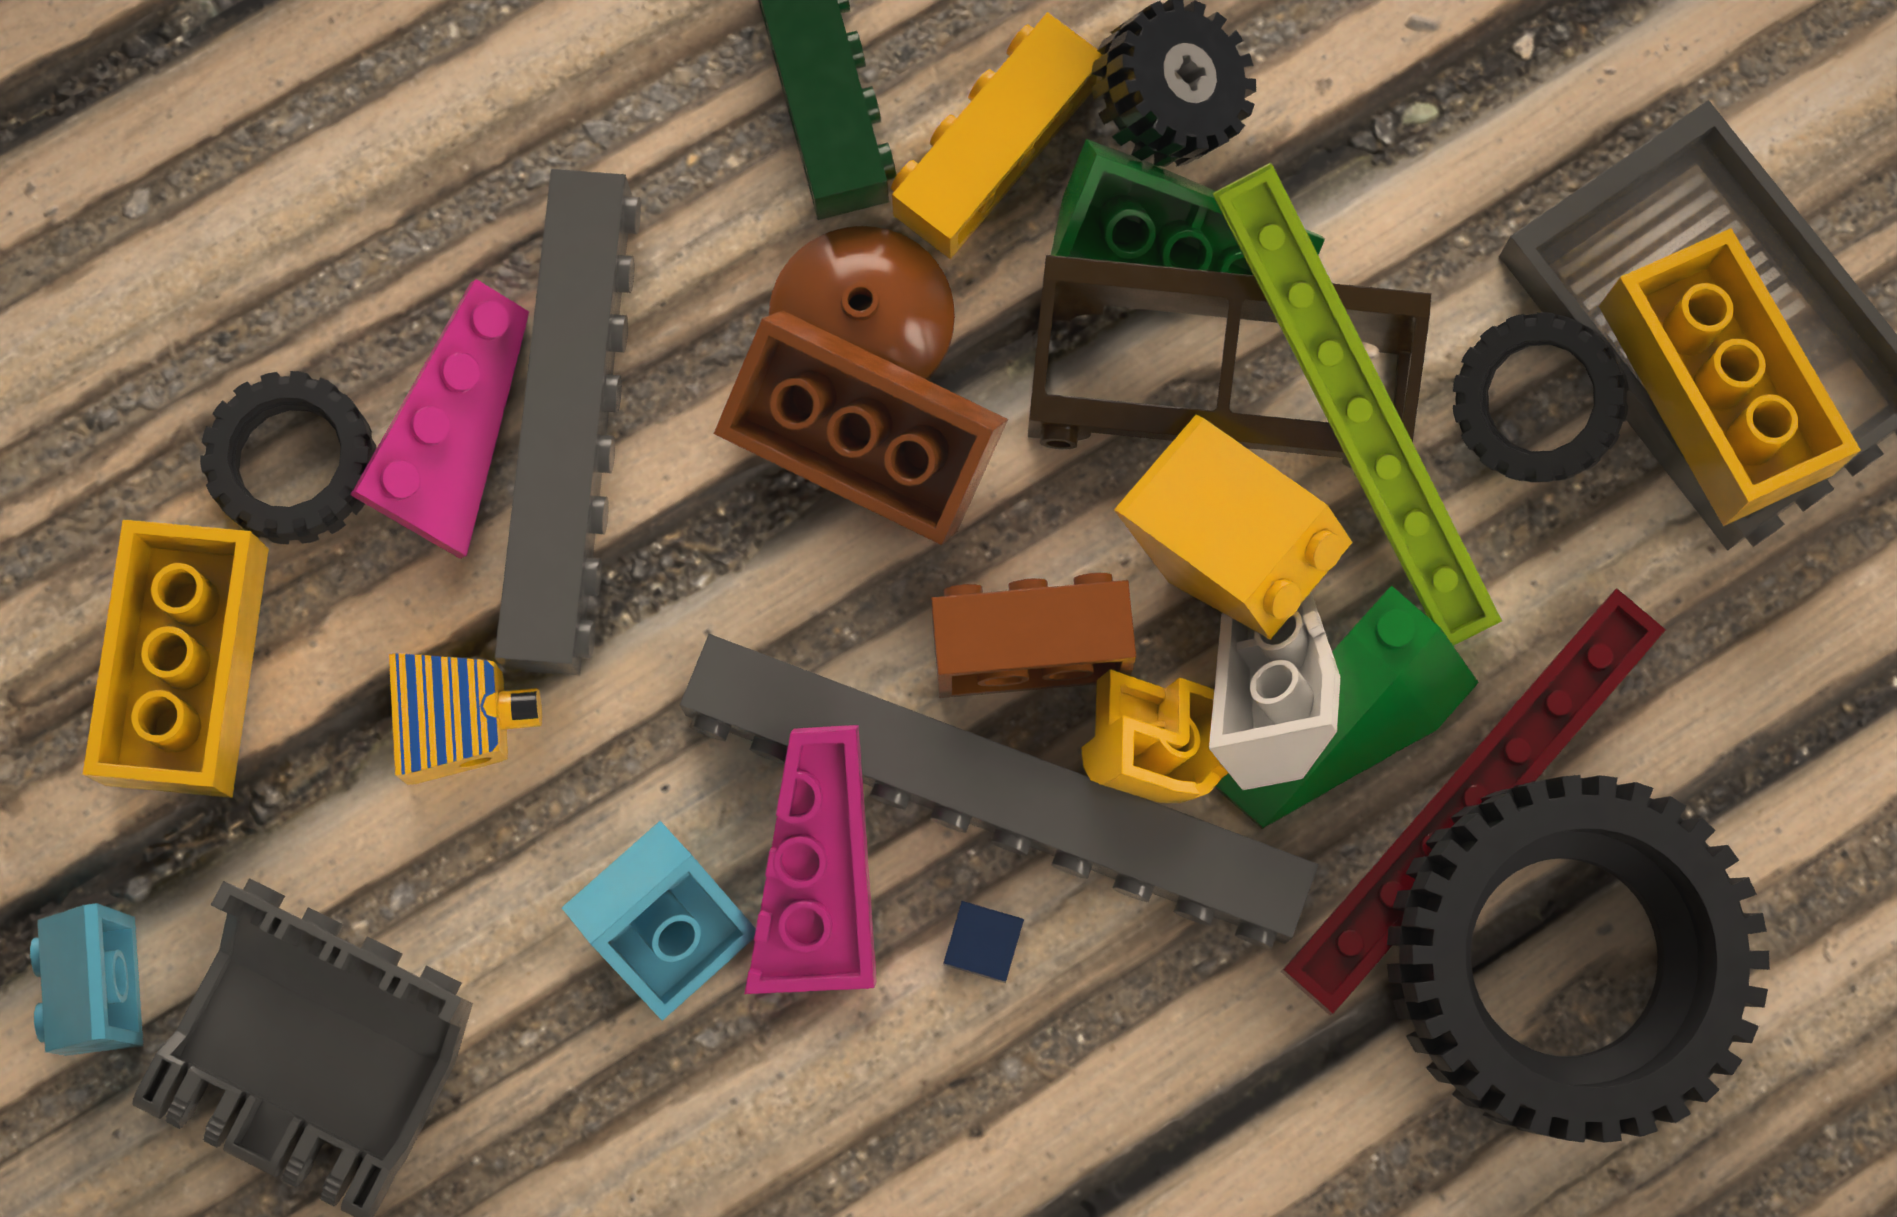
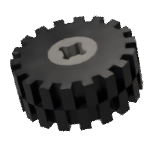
[1091,0,1256,167]

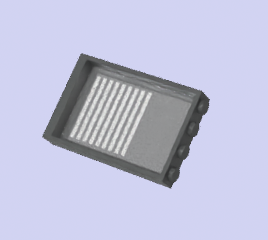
[1499,100,1897,551]

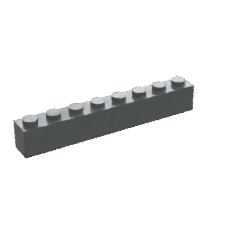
[495,169,641,676]

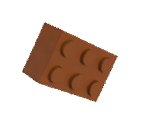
[931,573,1136,698]

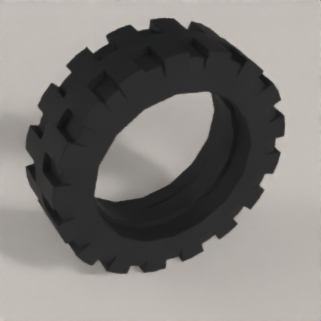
[1453,312,1629,482]
[200,371,377,544]

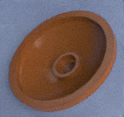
[769,226,955,380]

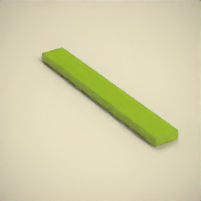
[1212,163,1502,646]

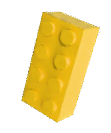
[1599,228,1861,526]
[82,520,269,798]

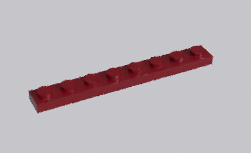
[1281,588,1666,1015]

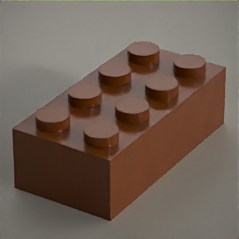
[713,310,1008,545]

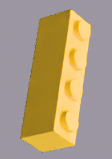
[891,12,1103,260]

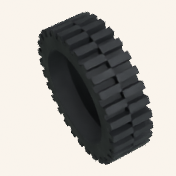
[1387,775,1770,1143]

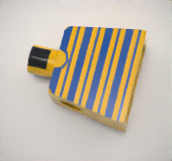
[389,653,542,785]

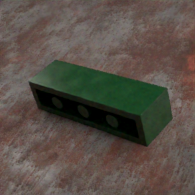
[758,0,897,220]

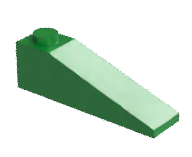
[1051,139,1325,275]
[1215,585,1479,829]

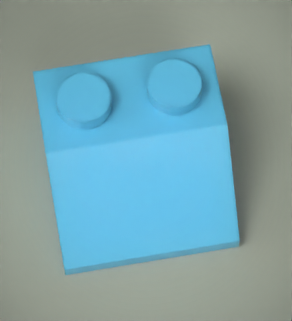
[562,821,756,1021]
[30,903,143,1056]

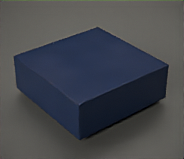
[943,901,1024,984]

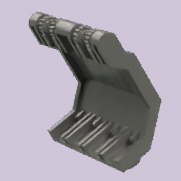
[132,878,473,1217]

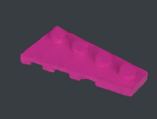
[351,279,529,559]
[744,725,877,994]

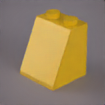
[1114,415,1353,640]

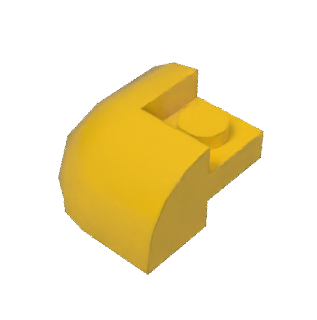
[1081,669,1228,804]

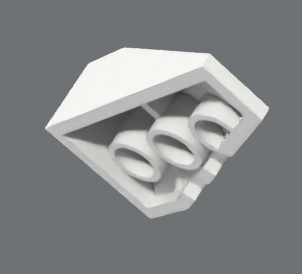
[1209,592,1340,790]

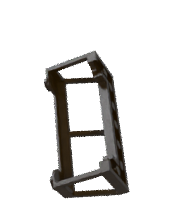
[1028,255,1432,477]

